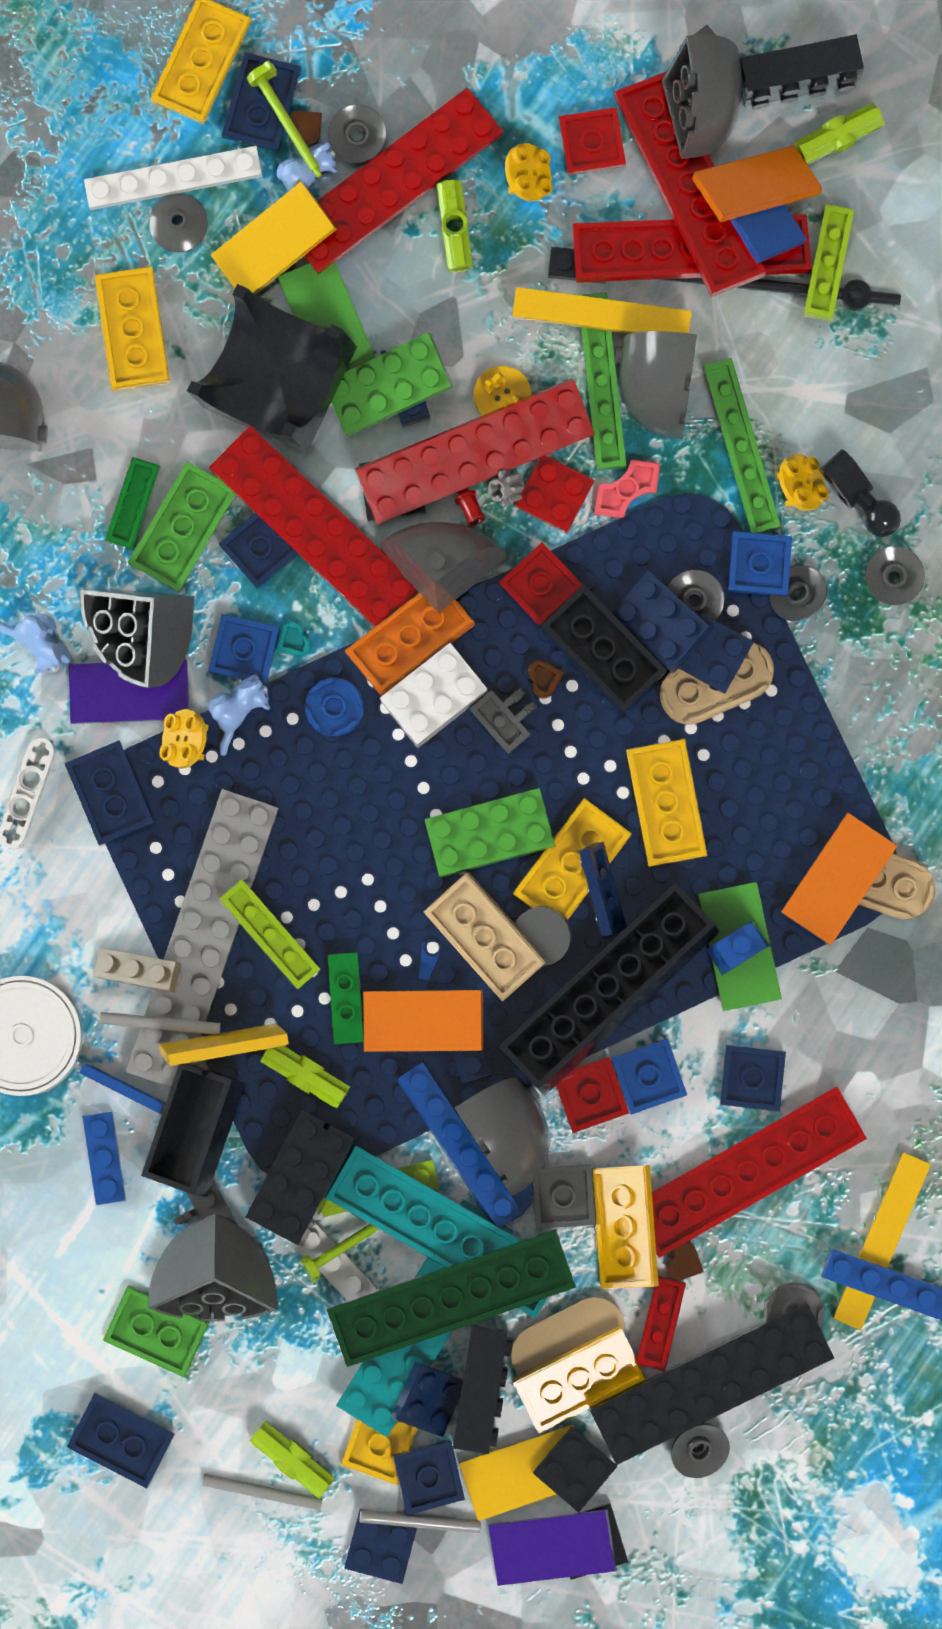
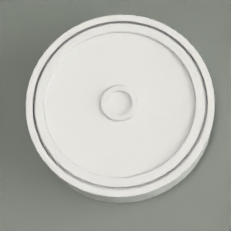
[0,976,83,1096]

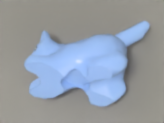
[277,141,338,192]
[0,613,72,674]
[209,674,270,756]

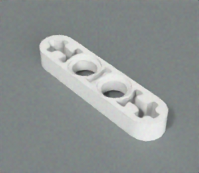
[0,738,56,850]

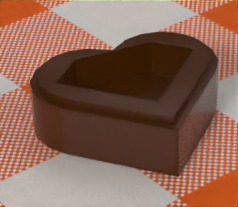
[289,111,322,147]
[528,660,565,699]
[666,1242,704,1280]

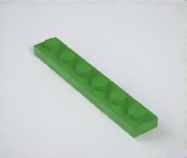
[579,292,626,471]
[703,358,781,534]

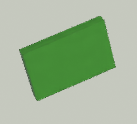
[103,1285,210,1378]

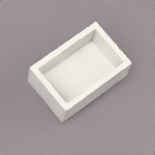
[380,643,488,748]

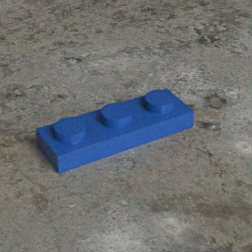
[82,1112,127,1205]

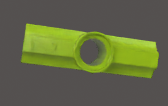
[795,102,885,165]
[436,180,473,273]
[260,1046,350,1108]
[249,1421,336,1499]

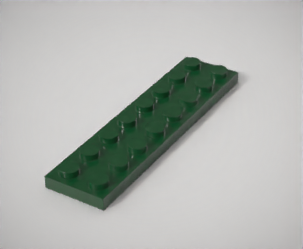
[327,1229,576,1367]

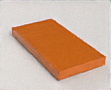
[692,145,823,222]
[345,593,475,697]
[781,813,897,946]
[363,990,484,1052]

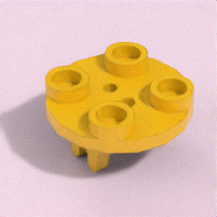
[505,143,553,202]
[473,366,531,415]
[776,454,829,511]
[159,709,209,769]

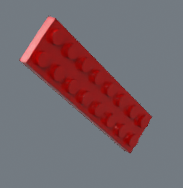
[614,71,766,298]
[303,87,503,275]
[572,214,812,283]
[354,379,595,525]
[209,426,419,627]
[652,1087,867,1258]

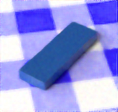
[79,1063,166,1114]

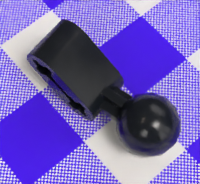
[819,449,901,537]

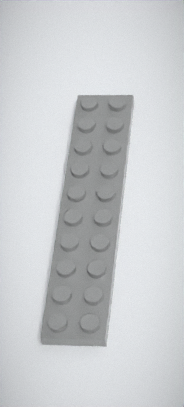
[125,789,279,1087]

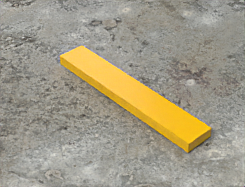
[512,287,692,334]
[833,1152,931,1330]

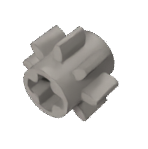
[487,469,524,507]

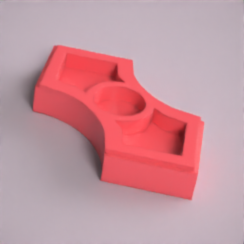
[594,459,660,519]

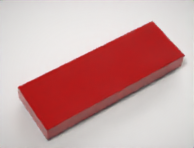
[635,1276,686,1372]

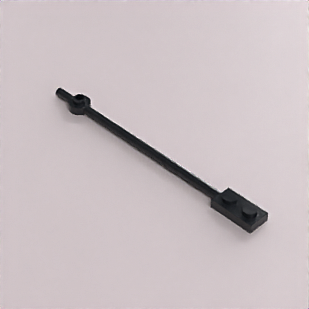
[548,246,901,311]

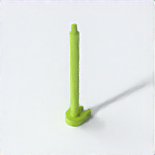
[247,60,322,178]
[298,1224,379,1283]

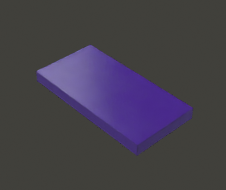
[69,660,189,724]
[488,1509,617,1586]

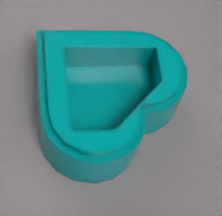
[275,621,312,658]

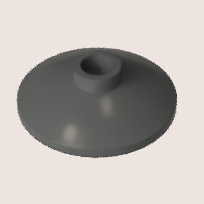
[328,104,387,163]
[149,194,208,252]
[865,546,925,605]
[769,565,827,621]
[668,570,724,620]
[671,1423,730,1478]

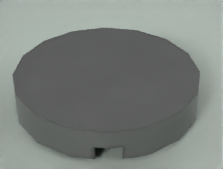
[515,905,573,966]

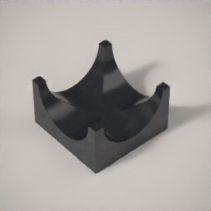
[187,284,357,453]

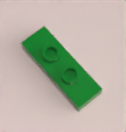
[105,457,161,551]
[328,953,364,1045]

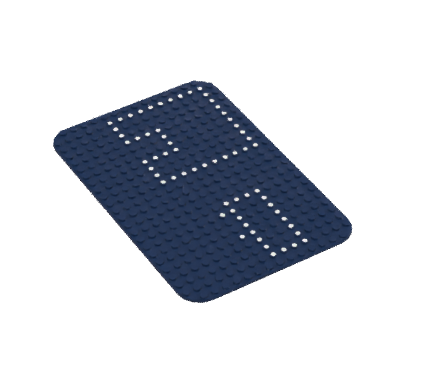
[105,493,897,1174]

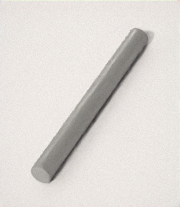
[100,1012,221,1035]
[202,1474,323,1511]
[359,1511,481,1533]

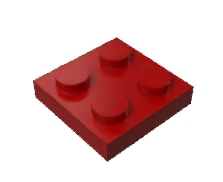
[559,107,626,176]
[515,455,594,534]
[499,542,583,627]
[556,1057,629,1133]

